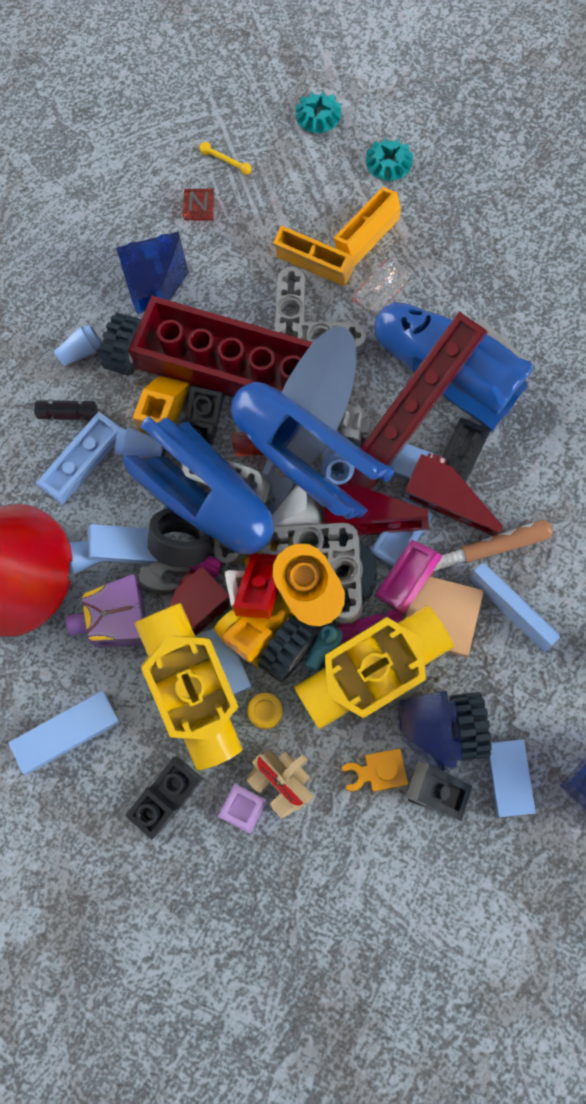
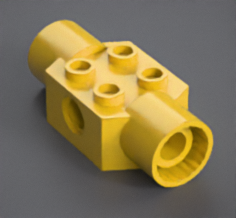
[134,603,243,770]
[294,605,454,730]

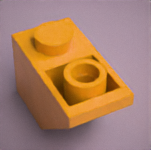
[132,375,190,435]

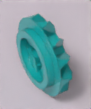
[295,90,341,133]
[365,137,413,181]

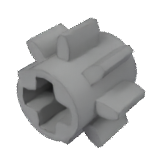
[336,406,372,446]

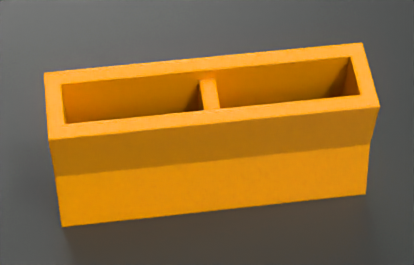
[333,187,401,268]
[273,225,353,287]

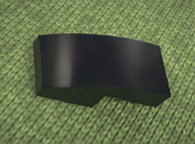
[181,386,225,446]
[125,756,204,840]

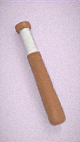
[430,520,553,576]

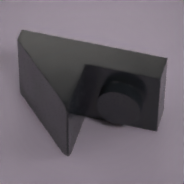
[406,761,472,821]

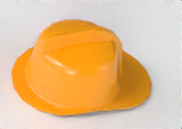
[273,543,345,626]

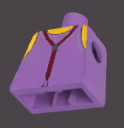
[66,574,146,648]

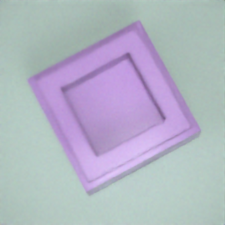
[218,783,267,834]

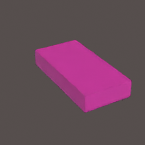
[374,540,442,614]

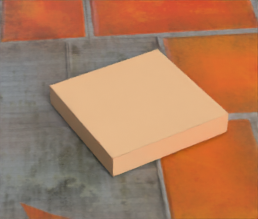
[405,577,484,658]

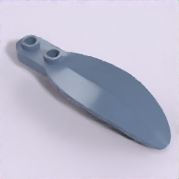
[255,327,356,515]

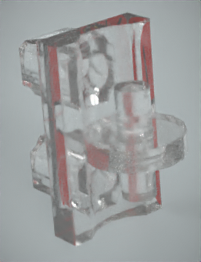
[352,258,413,319]

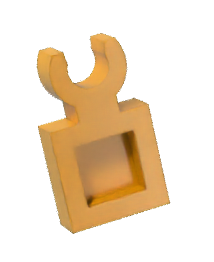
[222,607,287,663]
[342,748,408,792]

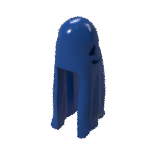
[374,302,533,433]
[231,382,394,519]
[123,416,274,555]

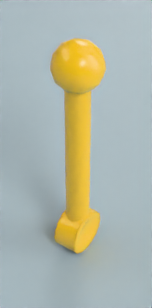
[199,142,252,175]

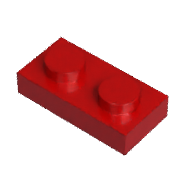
[233,553,279,619]

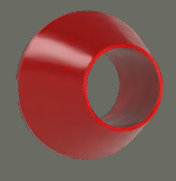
[0,504,73,637]

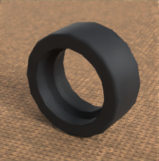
[147,508,213,568]

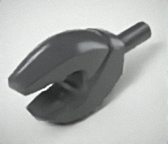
[116,561,193,595]

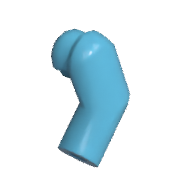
[304,625,343,672]

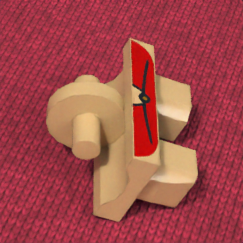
[246,750,315,818]

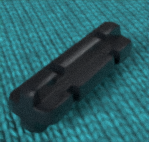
[34,400,98,420]

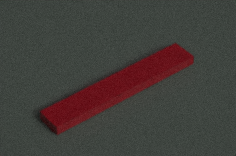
[346,311,488,490]

